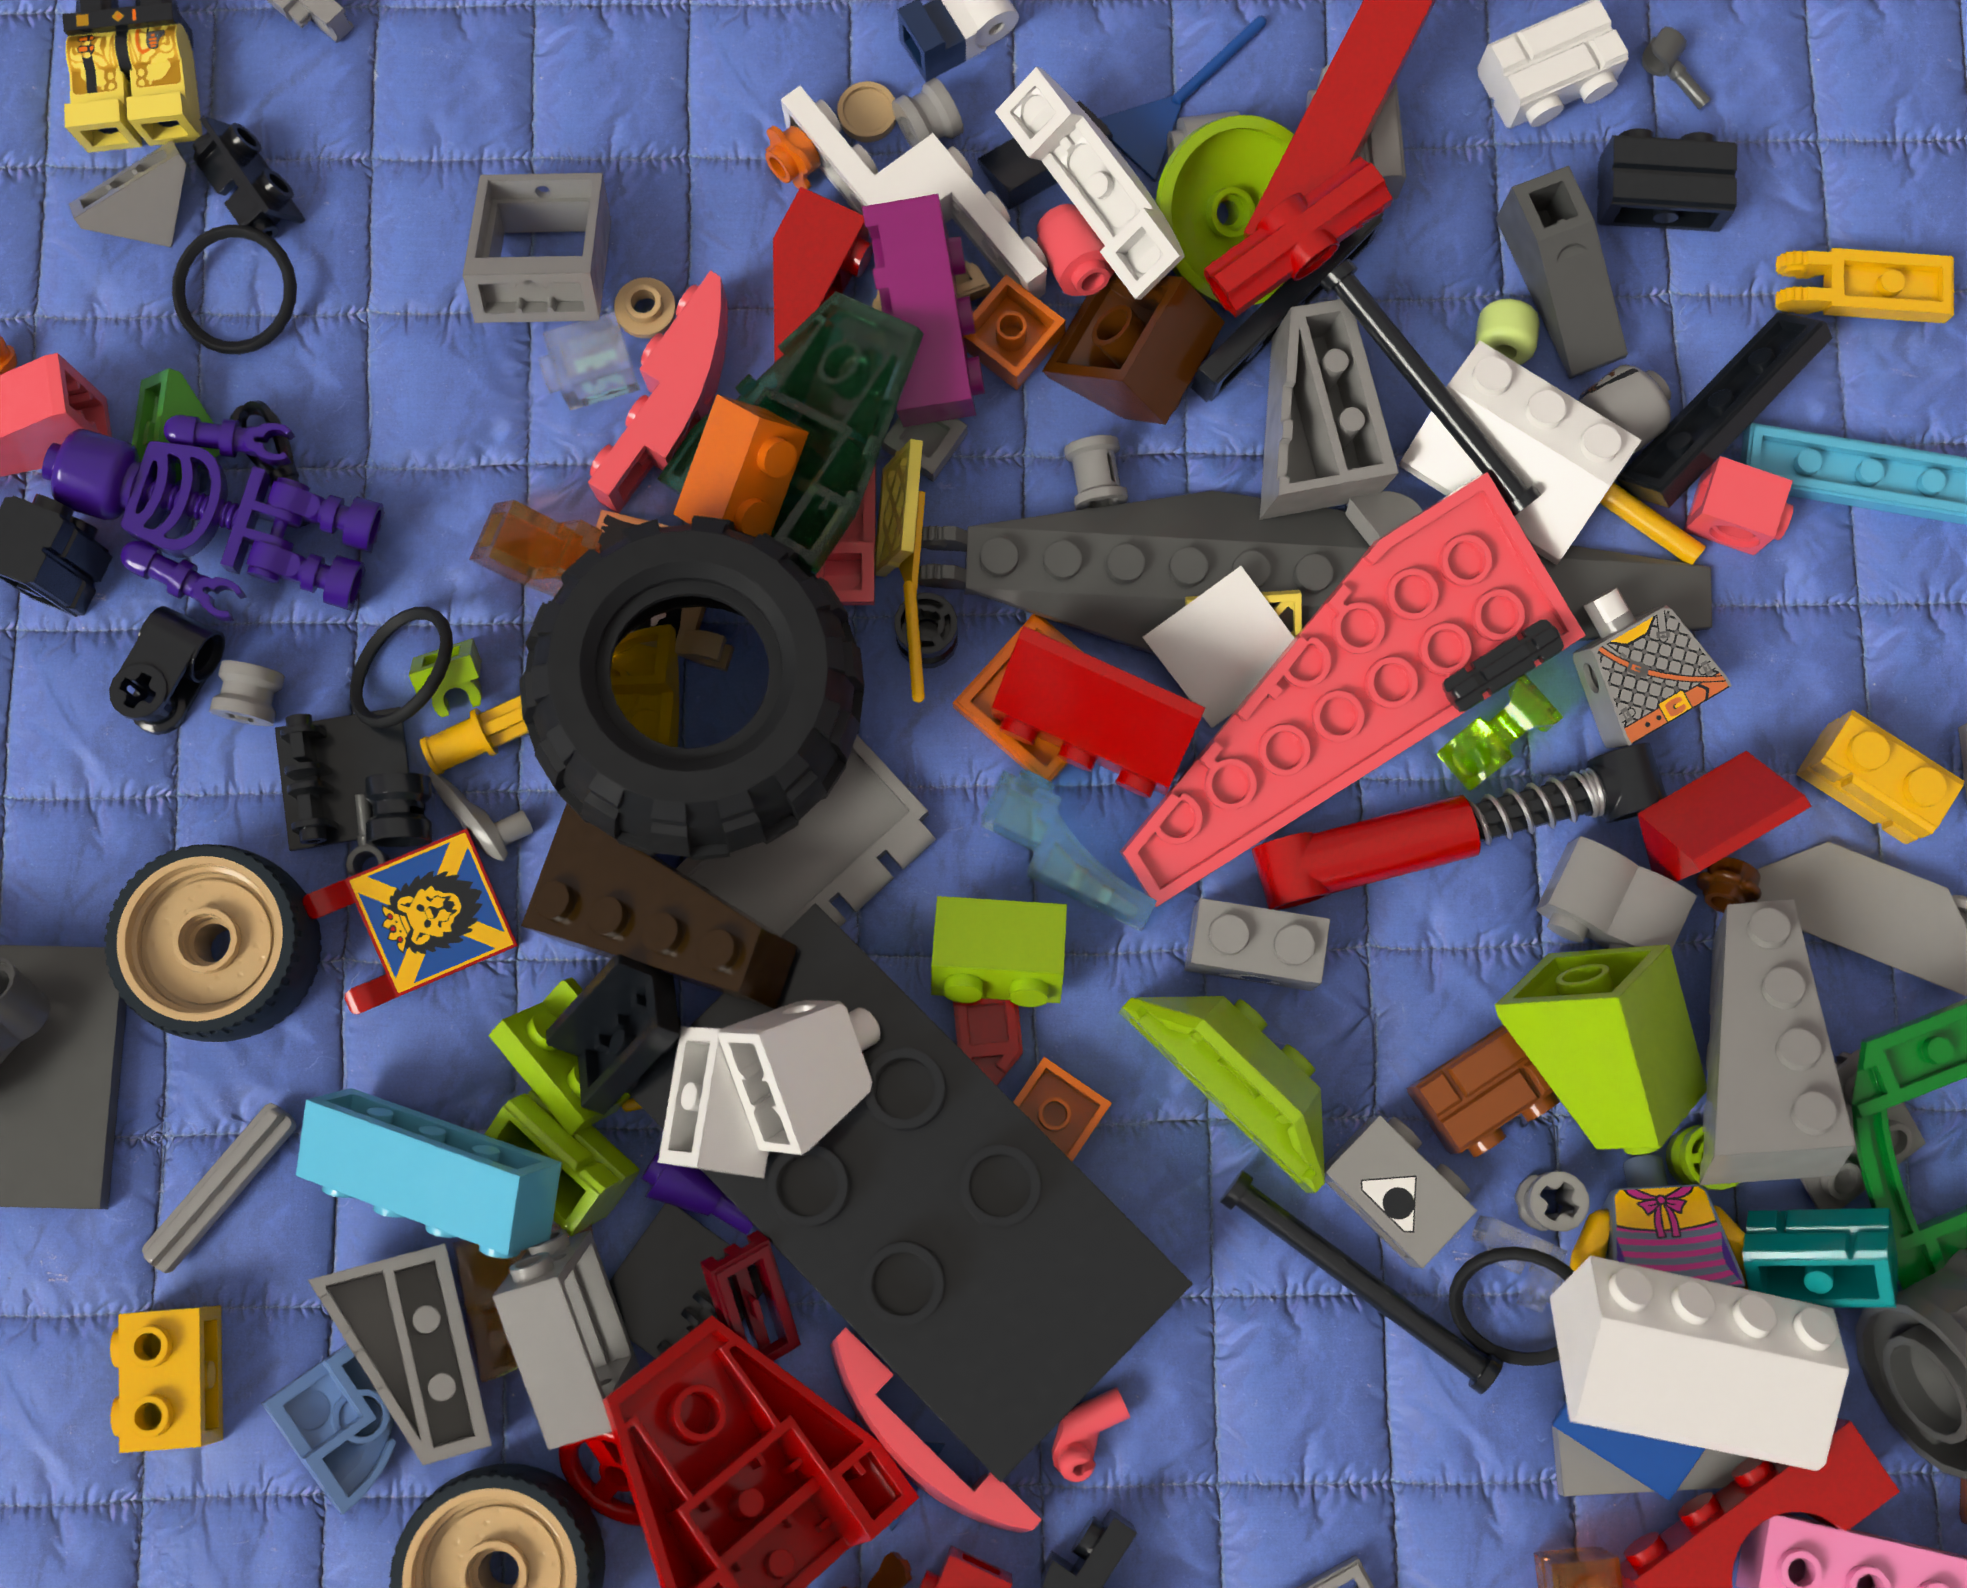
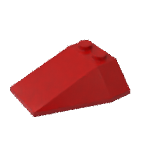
[602,1316,920,1588]

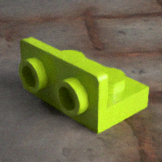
[488,977,631,1136]

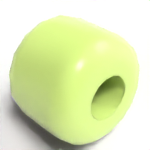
[1475,298,1540,365]

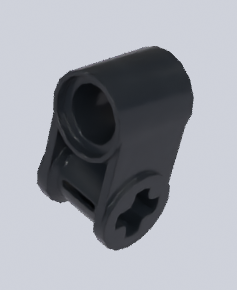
[109,606,225,735]

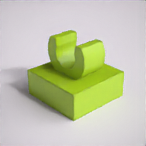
[409,638,482,717]

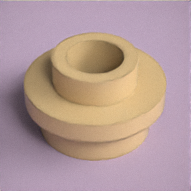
[614,277,676,338]

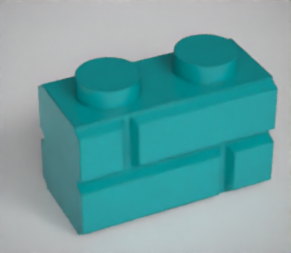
[1743,1208,1898,1307]

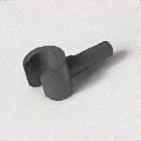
[1642,27,1711,110]
[346,793,391,876]

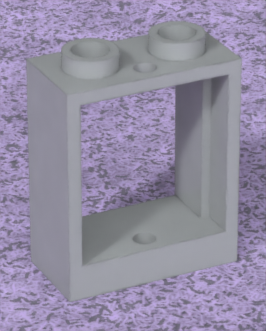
[463,173,611,323]
[492,1229,641,1450]

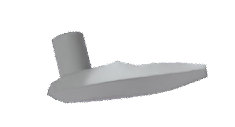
[428,771,533,861]

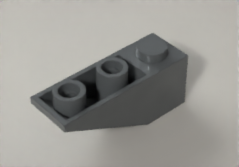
[1496,166,1628,379]

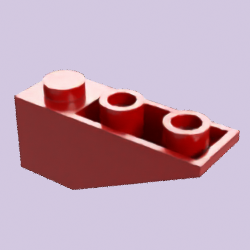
[773,187,873,397]

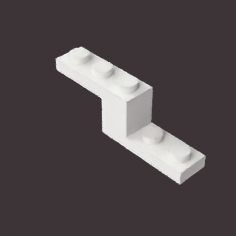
[781,85,1048,299]

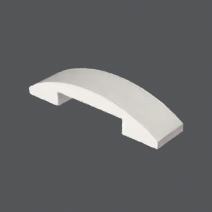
[995,67,1185,300]

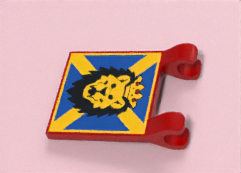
[303,828,518,1014]

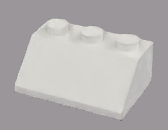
[1399,341,1642,565]

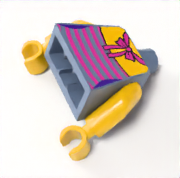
[1569,1155,1749,1290]

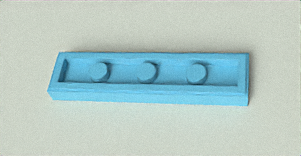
[1740,423,1967,525]

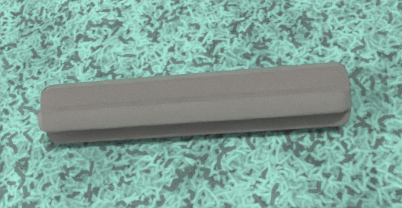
[142,1103,296,1273]

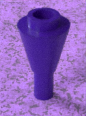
[641,1146,754,1235]

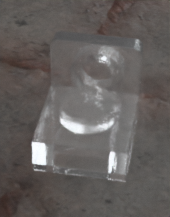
[1470,1216,1567,1313]

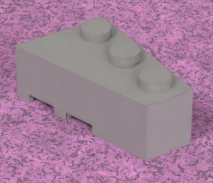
[1259,299,1399,520]

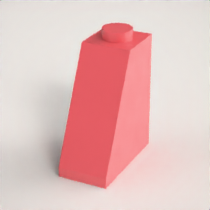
[0,353,112,477]

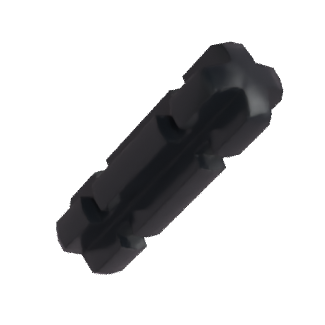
[1442,619,1564,712]

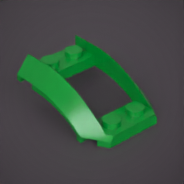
[1851,999,1967,1290]

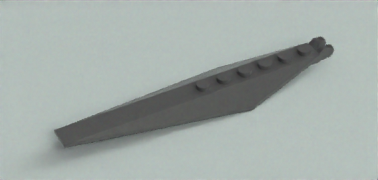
[918,491,1712,656]

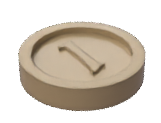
[837,81,897,142]

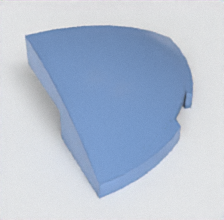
[261,1344,396,1515]

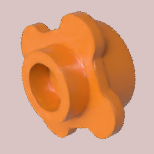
[765,126,821,189]

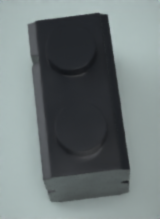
[1597,128,1737,232]
[0,494,113,617]

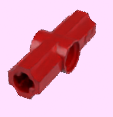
[1204,156,1393,318]

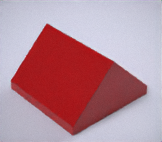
[1637,751,1812,882]

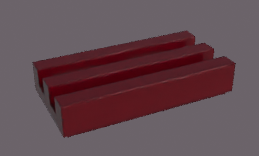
[700,1230,801,1362]

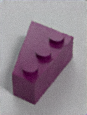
[862,194,985,427]

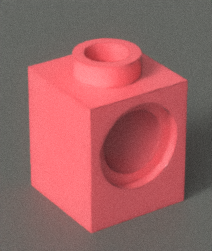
[1683,456,1794,555]

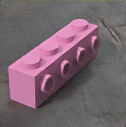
[1735,1513,1967,1588]

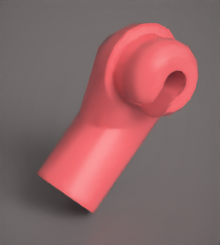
[1051,1387,1131,1483]

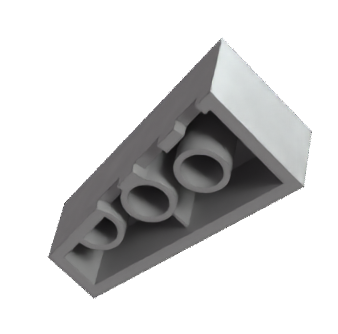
[1700,899,1856,1185]

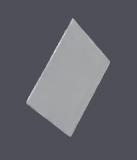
[1143,566,1294,728]

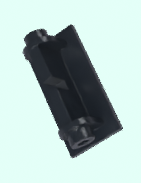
[193,116,306,238]

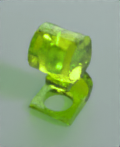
[1436,674,1563,792]

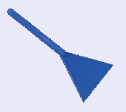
[1099,16,1267,182]

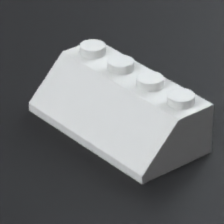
[1550,1255,1849,1471]

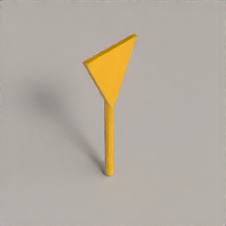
[899,491,926,703]

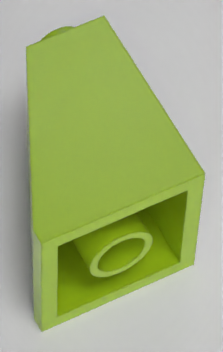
[1495,944,1707,1155]

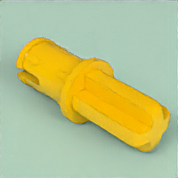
[420,695,529,775]

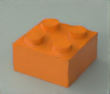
[964,275,1066,390]
[1013,1057,1112,1162]

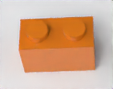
[673,394,809,537]

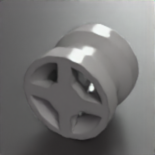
[892,78,964,148]
[209,660,285,727]

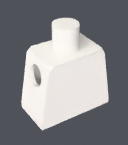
[716,1000,880,1155]

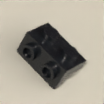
[546,954,681,1115]

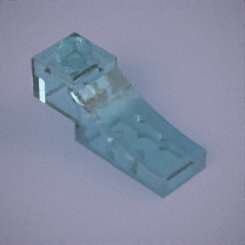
[981,770,1157,932]

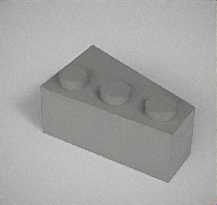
[308,1243,492,1466]

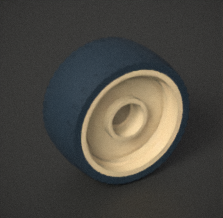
[104,844,322,1042]
[389,1463,606,1588]

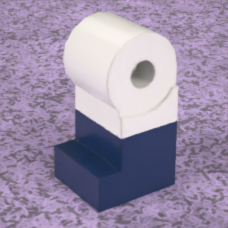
[897,0,1019,82]

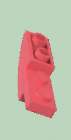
[588,270,728,513]

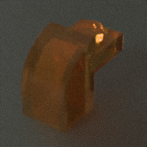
[469,500,602,597]

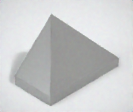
[69,140,186,247]

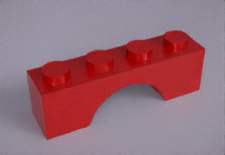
[1611,1418,1900,1588]

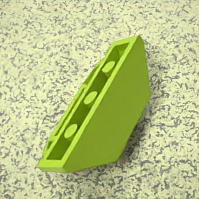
[1118,996,1325,1193]

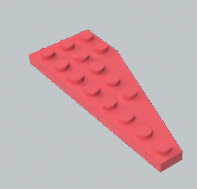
[1119,472,1586,907]

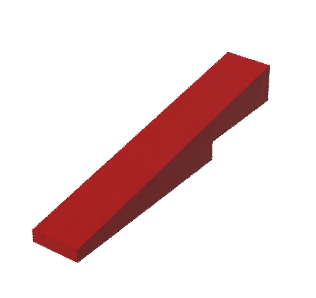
[1244,0,1436,239]

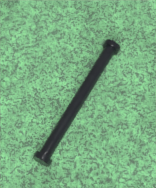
[1320,259,1542,516]
[1220,1170,1503,1394]

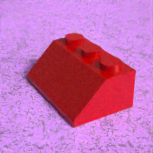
[992,626,1206,798]

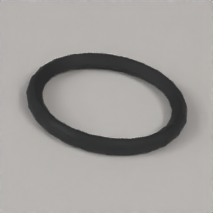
[172,225,297,354]
[350,607,453,728]
[1449,1246,1574,1366]

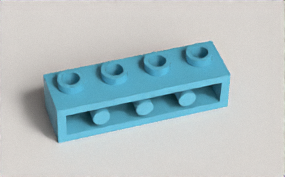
[296,1088,562,1258]

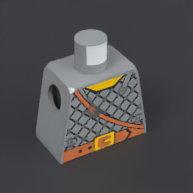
[1573,587,1732,749]

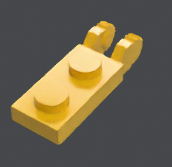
[1775,248,1954,323]

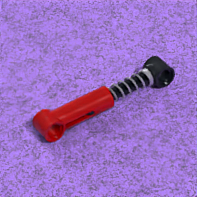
[1251,743,1667,911]

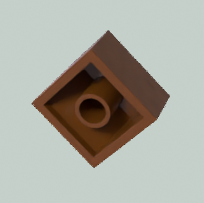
[1042,272,1225,425]

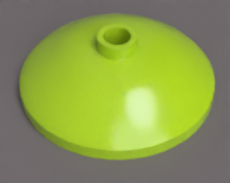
[1155,115,1294,305]

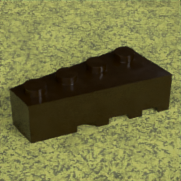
[521,803,797,1009]

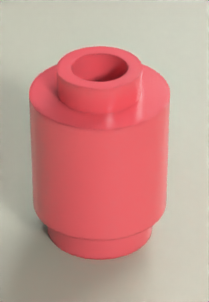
[1036,204,1114,296]

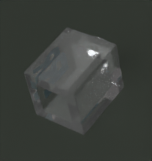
[538,311,640,411]

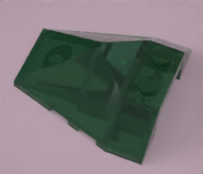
[657,292,924,576]

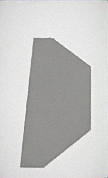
[1757,842,1967,997]

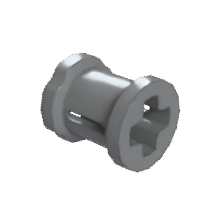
[1064,435,1128,510]
[1515,1172,1589,1231]

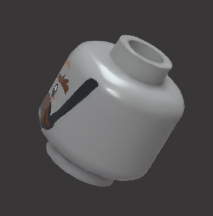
[1579,365,1671,454]

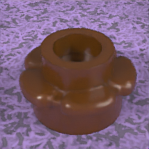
[1696,857,1762,913]

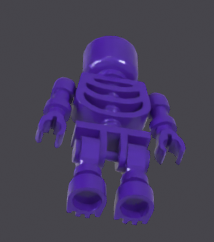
[42,415,385,622]

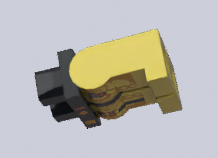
[62,0,203,153]

